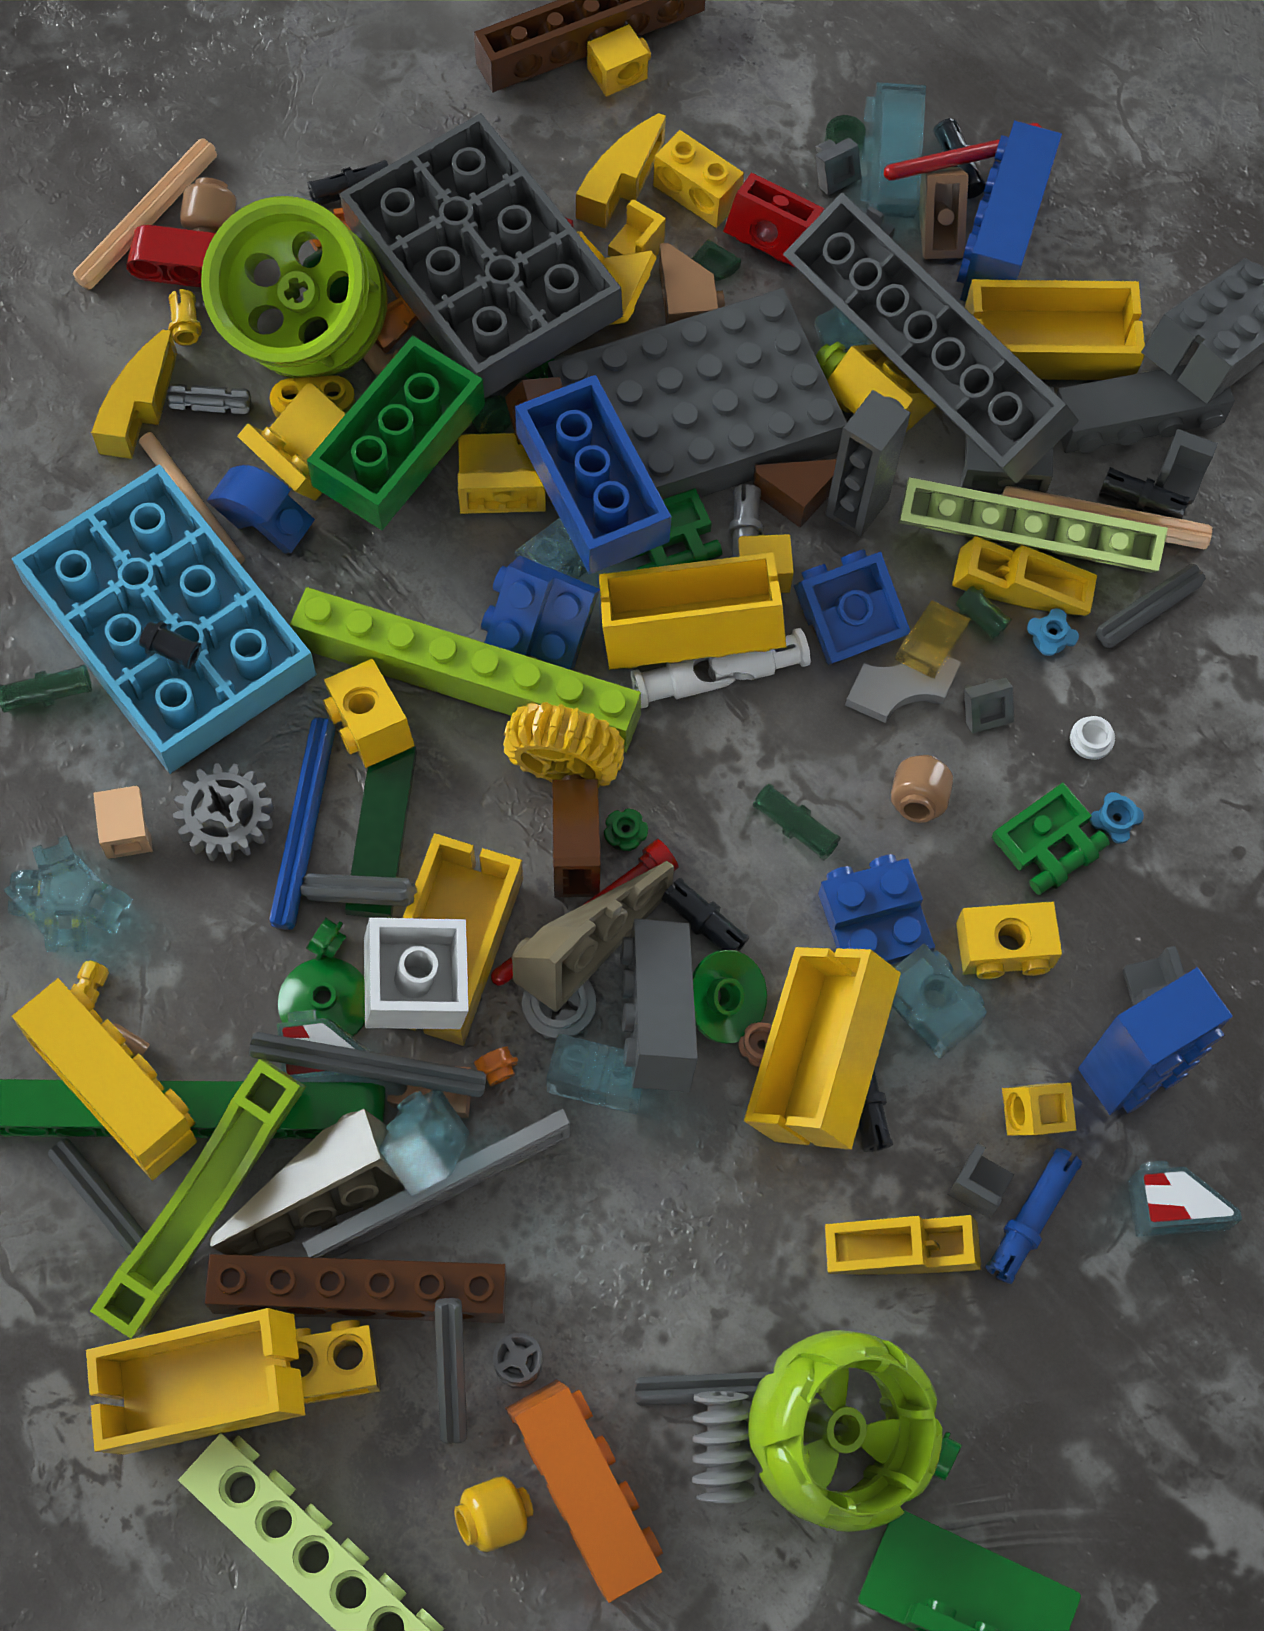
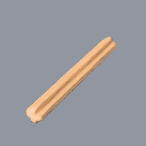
[73,138,217,290]
[1002,486,1212,550]

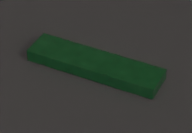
[345,746,417,918]

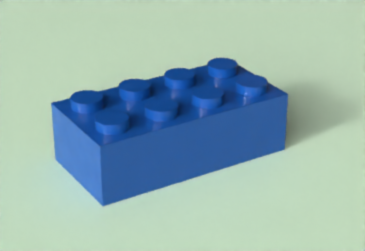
[956,120,1062,302]
[515,375,671,575]
[1078,967,1233,1115]

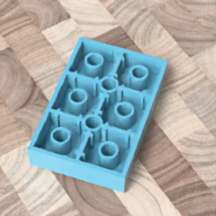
[11,464,317,774]

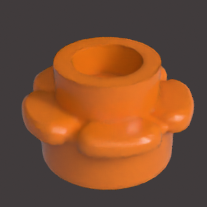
[474,1046,518,1086]

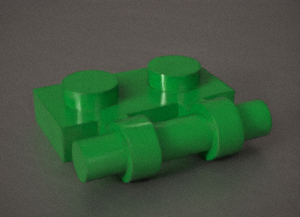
[631,488,723,569]
[991,783,1110,895]

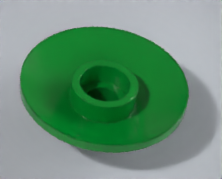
[692,950,767,1044]
[278,957,365,1042]

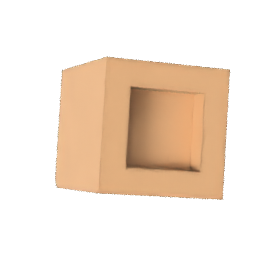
[93,786,153,859]

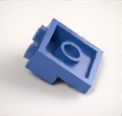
[793,549,911,665]
[481,556,600,670]
[818,854,935,965]

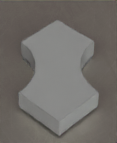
[845,645,961,723]

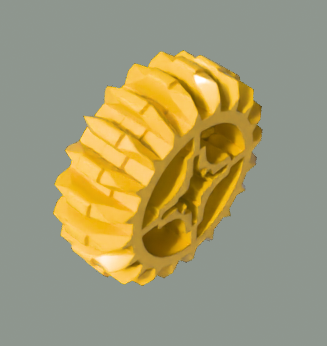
[503,702,625,788]

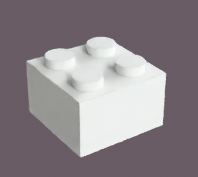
[364,918,468,1029]

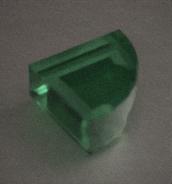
[691,239,741,281]

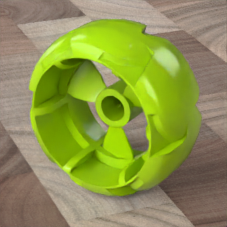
[748,1330,943,1532]

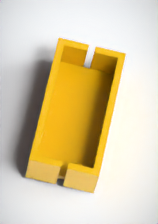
[964,279,1145,380]
[599,552,786,670]
[403,833,523,1046]
[744,947,901,1150]
[12,978,197,1181]
[86,1308,306,1455]

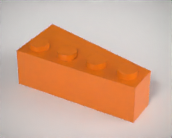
[505,1380,663,1603]

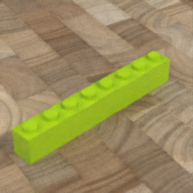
[290,587,641,753]

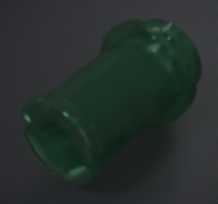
[955,586,1012,640]

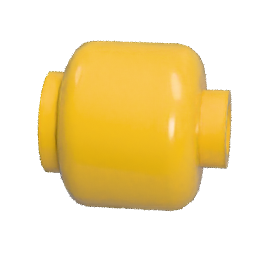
[454,1476,533,1552]

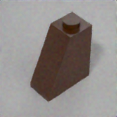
[552,774,601,898]

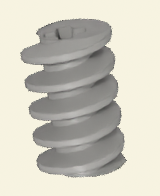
[692,1391,755,1503]

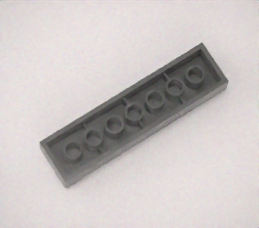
[783,192,1079,483]

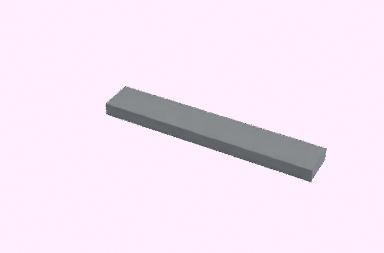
[302,1109,571,1258]

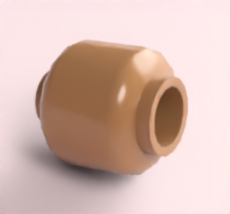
[180,178,236,233]
[891,755,953,823]

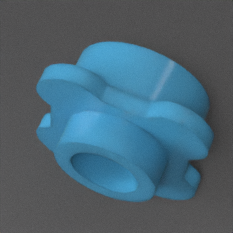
[1027,608,1079,656]
[1090,792,1144,844]

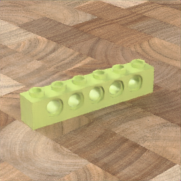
[898,477,1168,573]
[178,1433,444,1631]

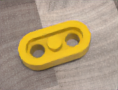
[270,376,356,418]

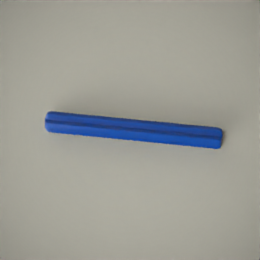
[269,717,336,930]

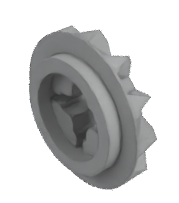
[522,979,596,1041]

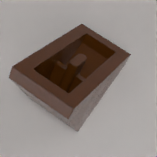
[753,459,837,528]

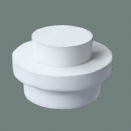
[1070,716,1115,760]

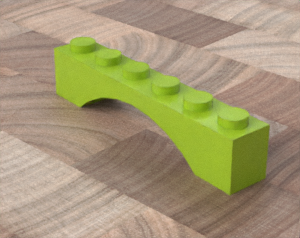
[90,1059,307,1339]

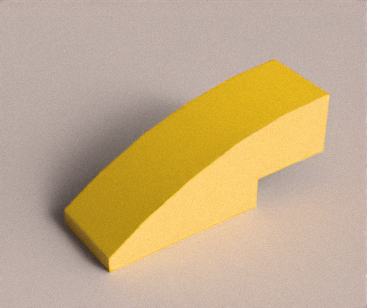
[576,113,666,229]
[91,330,177,459]
[952,536,1097,616]
[825,1215,982,1275]

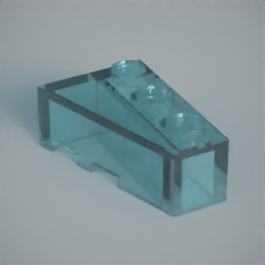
[860,82,926,218]

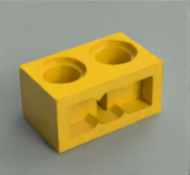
[653,130,744,228]
[296,1320,380,1404]

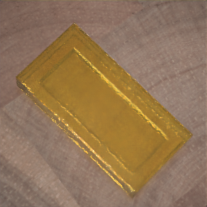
[895,600,971,679]

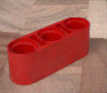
[126,225,216,288]

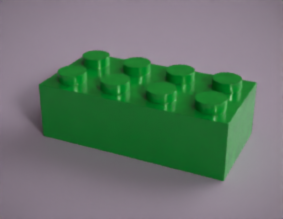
[307,335,485,531]

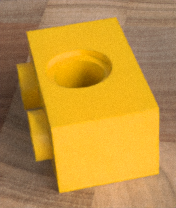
[323,658,415,768]
[956,902,1062,979]

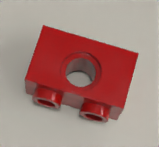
[723,172,825,268]

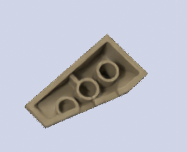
[512,861,674,1012]
[209,1109,420,1255]

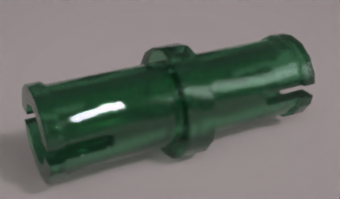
[0,664,92,713]
[753,784,841,860]

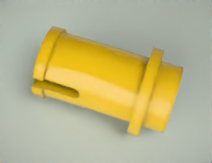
[168,289,202,346]

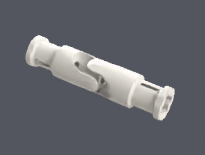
[631,628,811,709]

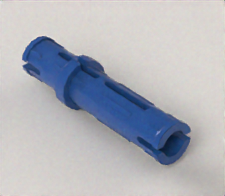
[985,1148,1082,1284]

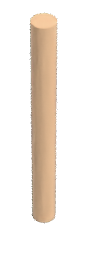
[139,432,245,564]

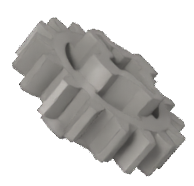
[173,763,274,862]

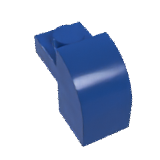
[206,465,315,554]

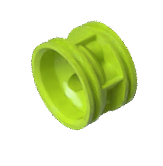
[201,196,388,378]

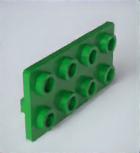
[857,1509,1081,1631]

